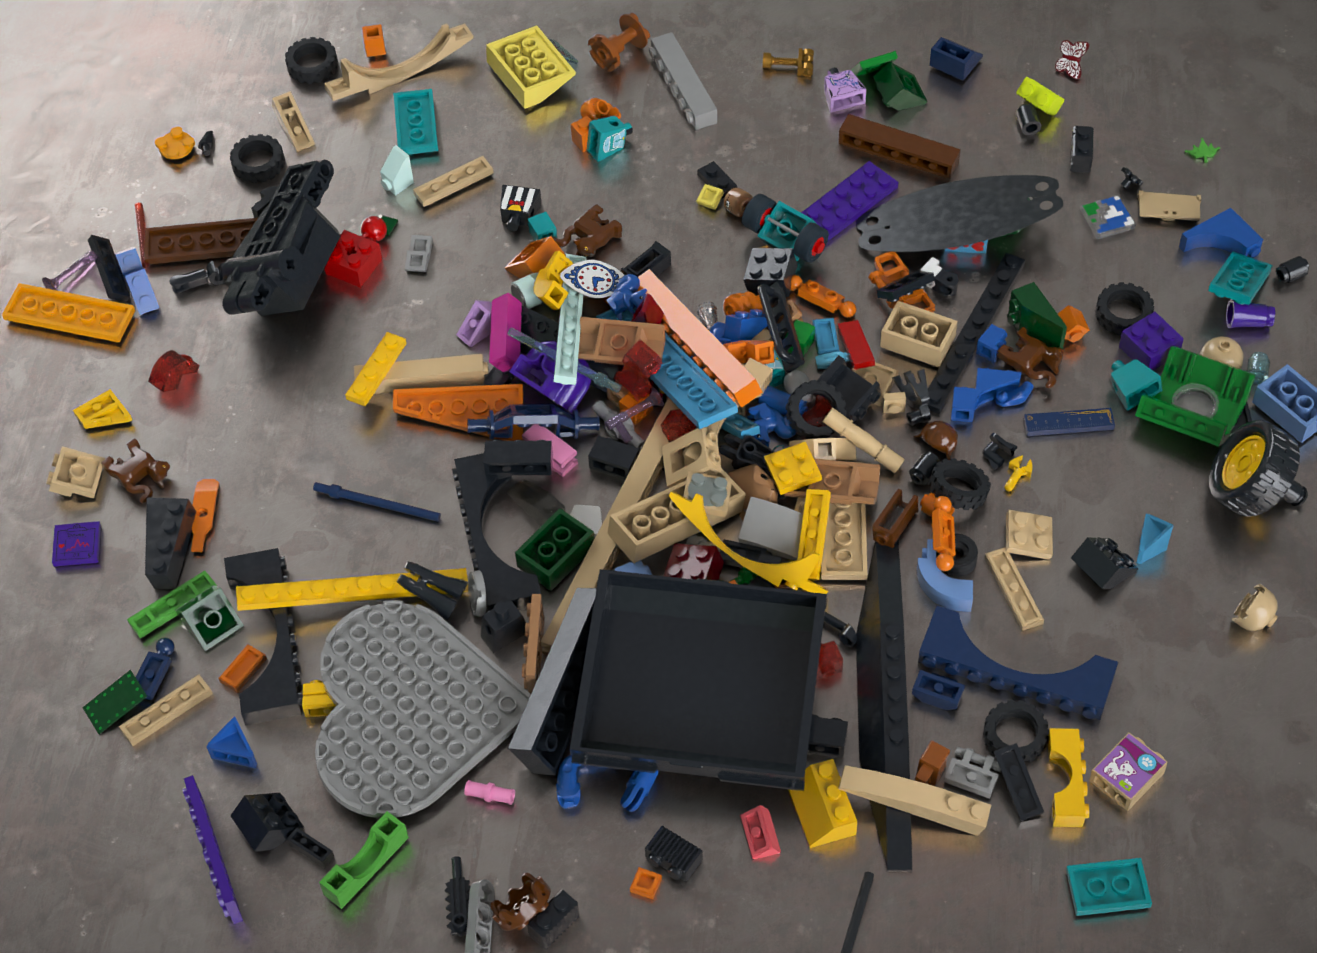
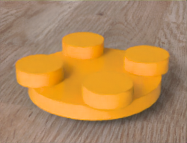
[155,127,195,159]

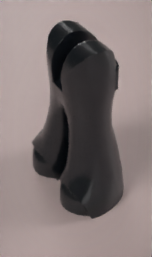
[396,561,468,621]

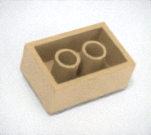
[880,301,958,368]

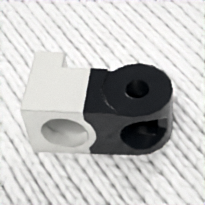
[920,257,959,297]

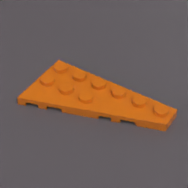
[393,384,524,441]

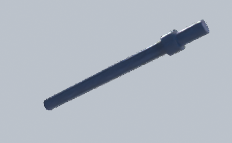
[313,482,441,522]

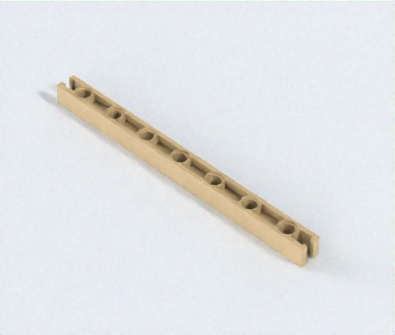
[541,398,688,655]

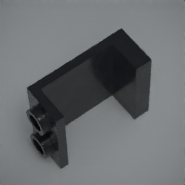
[813,355,881,424]

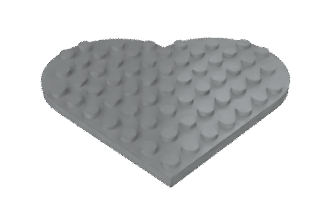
[315,600,531,818]

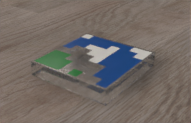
[1080,195,1136,239]

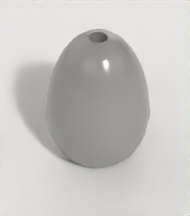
[784,370,813,404]

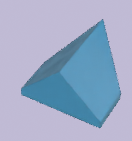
[1136,514,1174,564]

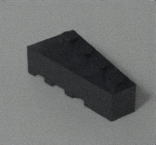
[145,497,196,589]

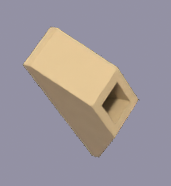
[789,438,856,461]

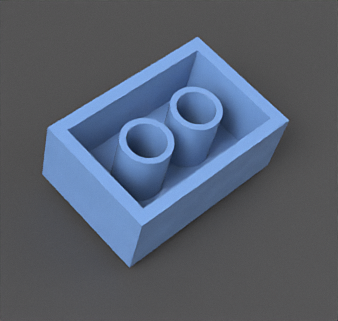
[1252,364,1317,443]

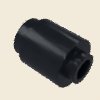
[1276,256,1309,283]
[909,452,940,485]

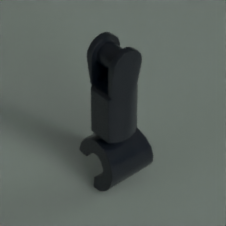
[169,261,225,293]

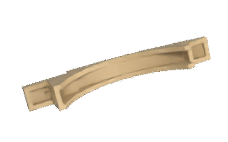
[324,24,473,101]

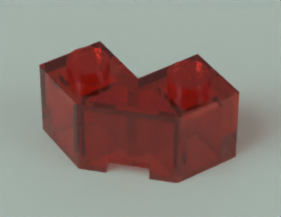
[614,339,663,402]

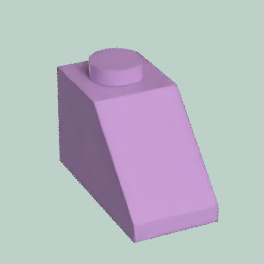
[456,300,492,347]

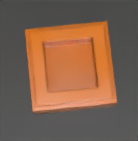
[630,867,662,900]

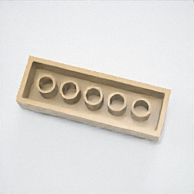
[607,468,746,563]

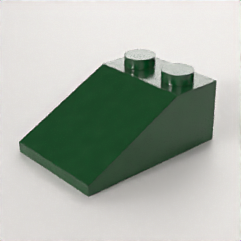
[1007,282,1067,349]

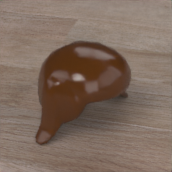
[913,421,958,460]

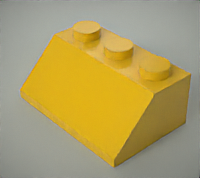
[788,759,857,848]

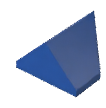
[207,716,257,768]

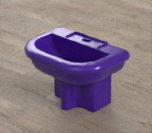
[509,341,592,413]

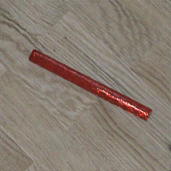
[134,203,150,268]

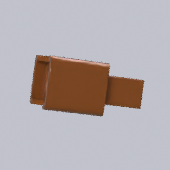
[915,740,950,786]

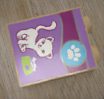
[1089,733,1168,811]

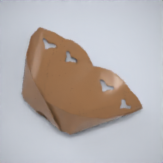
[727,464,778,521]

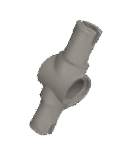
[593,400,646,451]

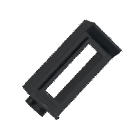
[621,241,671,277]

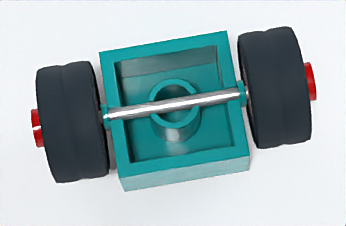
[742,194,829,263]

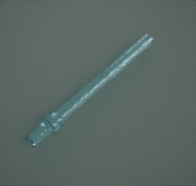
[508,327,622,393]

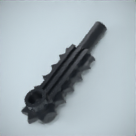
[444,856,471,938]

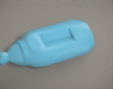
[815,351,850,369]

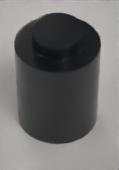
[1016,104,1042,135]

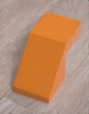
[723,340,775,364]

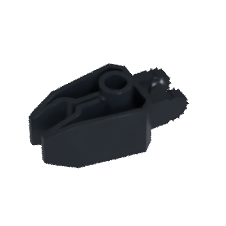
[719,434,774,478]

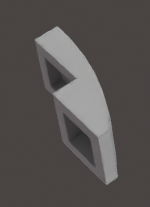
[405,235,433,272]

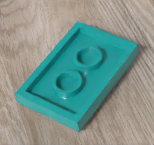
[1066,858,1152,916]

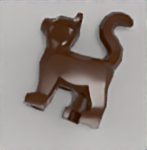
[552,204,622,257]
[997,327,1064,388]
[101,438,170,504]

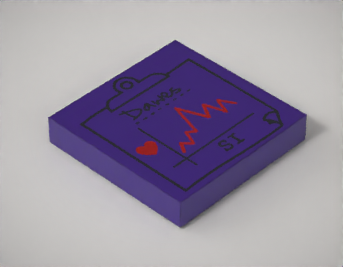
[52,521,101,567]

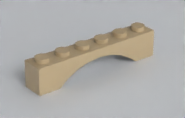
[683,358,773,466]

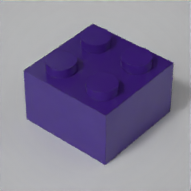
[1119,312,1184,371]

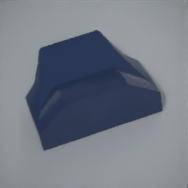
[912,670,965,710]

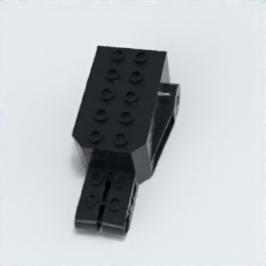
[222,159,340,316]

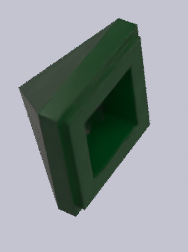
[378,214,398,236]

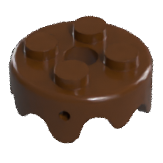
[491,873,551,931]

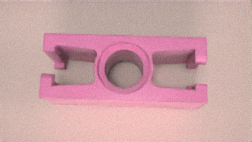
[522,424,578,477]

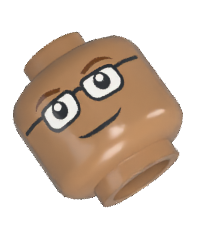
[724,188,753,217]

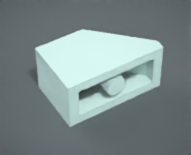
[380,145,414,196]

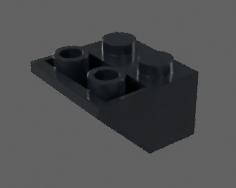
[1071,537,1138,589]
[230,792,305,852]

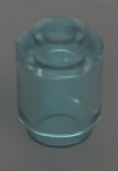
[1247,352,1270,385]

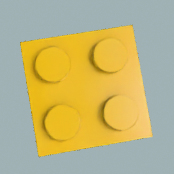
[764,441,822,495]

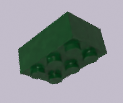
[515,508,595,591]

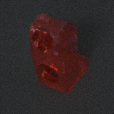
[802,395,832,427]

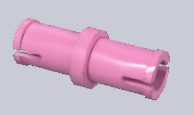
[464,780,515,805]

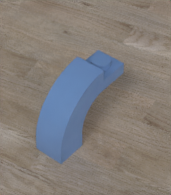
[916,539,973,612]

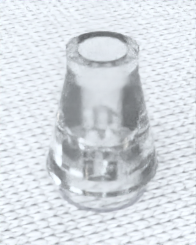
[697,302,718,331]

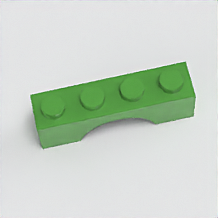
[319,811,409,909]

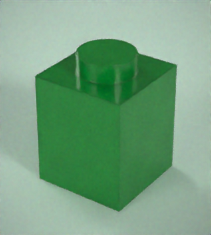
[785,319,815,357]

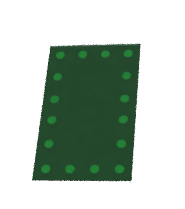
[82,669,147,734]

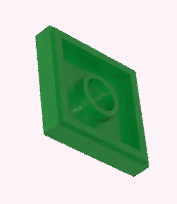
[851,51,898,77]

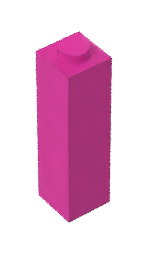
[489,293,522,372]

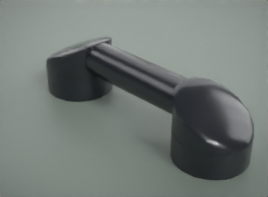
[824,612,858,647]

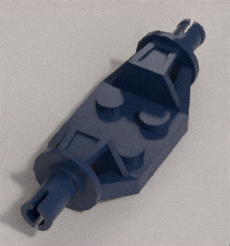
[467,404,600,441]

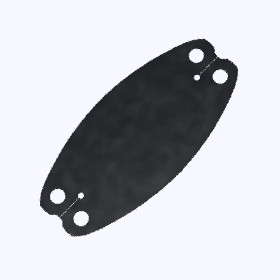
[856,175,1063,252]

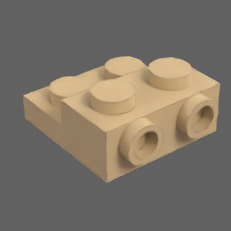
[46,446,105,498]

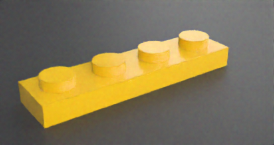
[345,332,407,407]
[797,489,831,581]

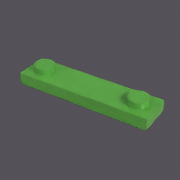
[127,571,217,639]

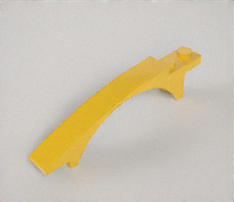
[669,491,828,594]

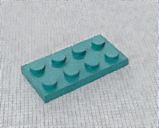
[393,89,438,154]
[1208,252,1273,305]

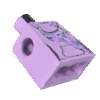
[824,67,866,113]

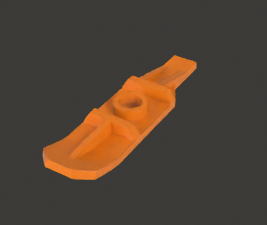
[191,479,219,552]

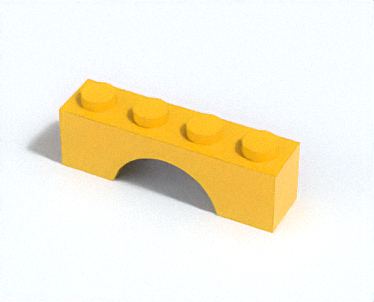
[1047,728,1089,827]

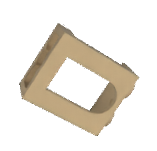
[662,428,722,488]

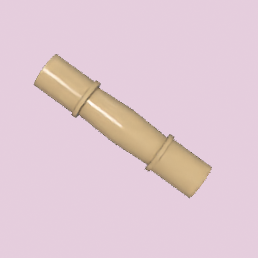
[822,407,905,473]

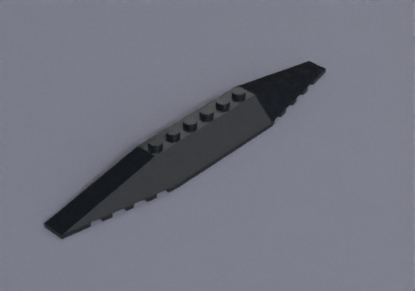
[856,540,912,872]

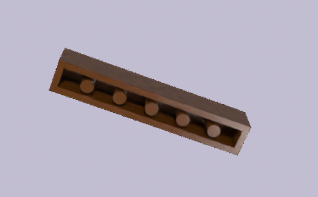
[839,114,961,179]

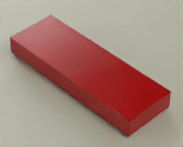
[838,320,875,370]

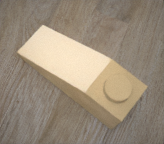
[272,91,315,152]

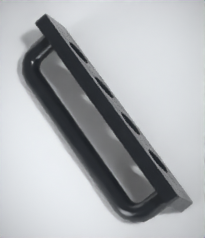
[758,282,805,373]

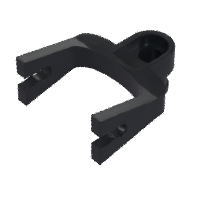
[892,369,931,426]

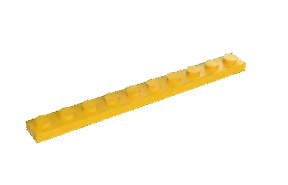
[236,568,468,611]

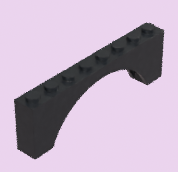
[452,453,541,612]
[224,548,303,726]

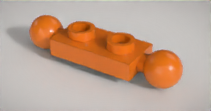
[791,275,857,318]
[932,496,956,571]

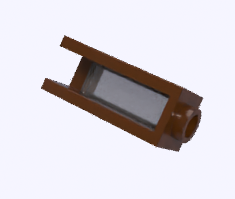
[872,489,919,548]

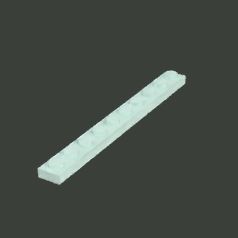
[553,254,586,385]

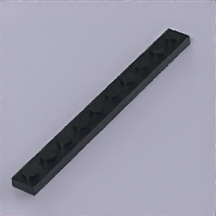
[927,253,1025,414]

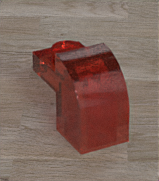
[148,350,200,392]

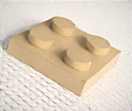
[1006,510,1053,560]

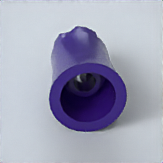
[1226,299,1276,328]

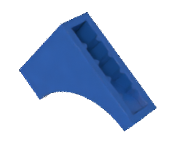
[1179,208,1263,258]

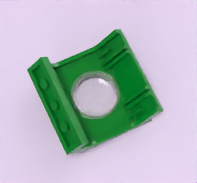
[1135,346,1256,446]

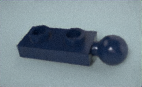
[136,638,175,700]

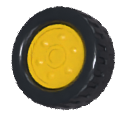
[1209,420,1308,517]

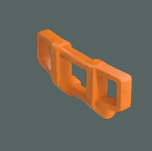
[868,252,935,313]

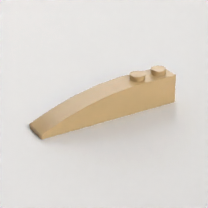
[838,765,991,836]

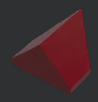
[631,293,664,324]

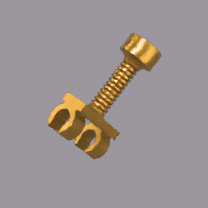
[763,48,814,77]

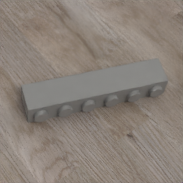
[649,32,717,130]

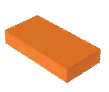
[218,644,267,693]

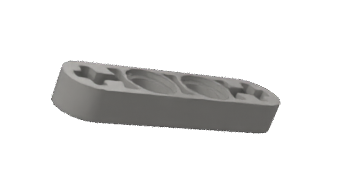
[465,879,494,953]

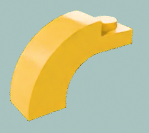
[533,251,574,310]

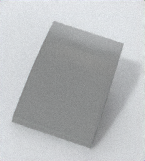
[738,497,803,561]

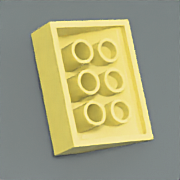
[486,25,576,109]

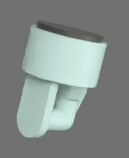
[511,273,542,309]

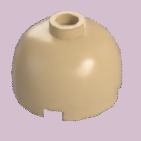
[1200,336,1243,369]
[1232,584,1278,631]

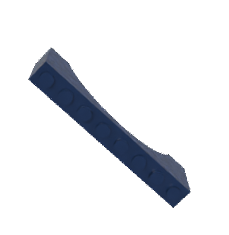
[918,605,1118,720]

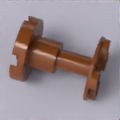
[588,13,650,72]

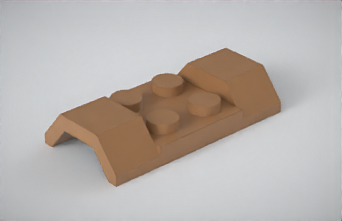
[578,317,665,367]
[784,459,880,505]

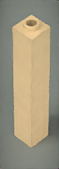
[354,354,489,394]

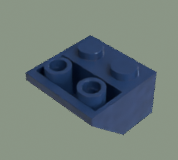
[929,37,983,81]

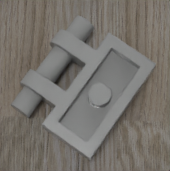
[944,746,1001,799]

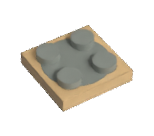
[683,471,732,517]

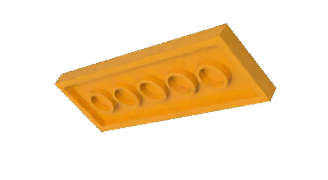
[2,283,135,342]

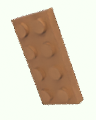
[522,594,545,694]

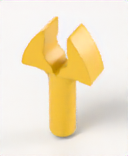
[1004,455,1032,492]

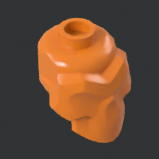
[580,98,621,121]
[723,291,764,315]

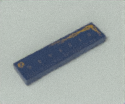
[1023,408,1115,436]

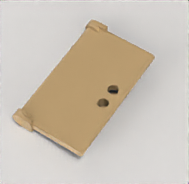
[1137,190,1201,221]

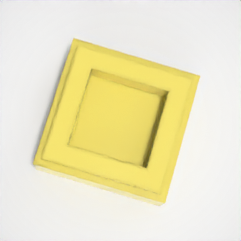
[696,184,724,210]

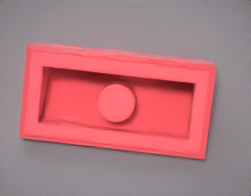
[740,805,781,859]

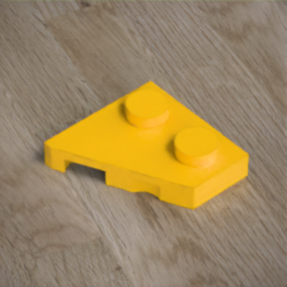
[73,389,132,429]

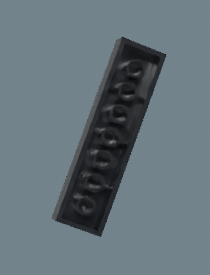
[508,588,597,775]

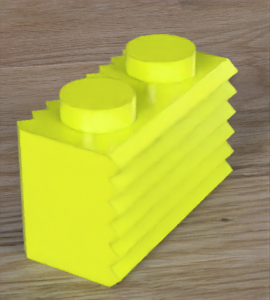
[1016,77,1065,116]

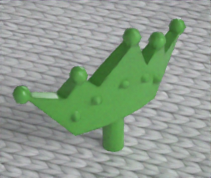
[1184,138,1220,163]

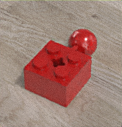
[325,216,387,288]

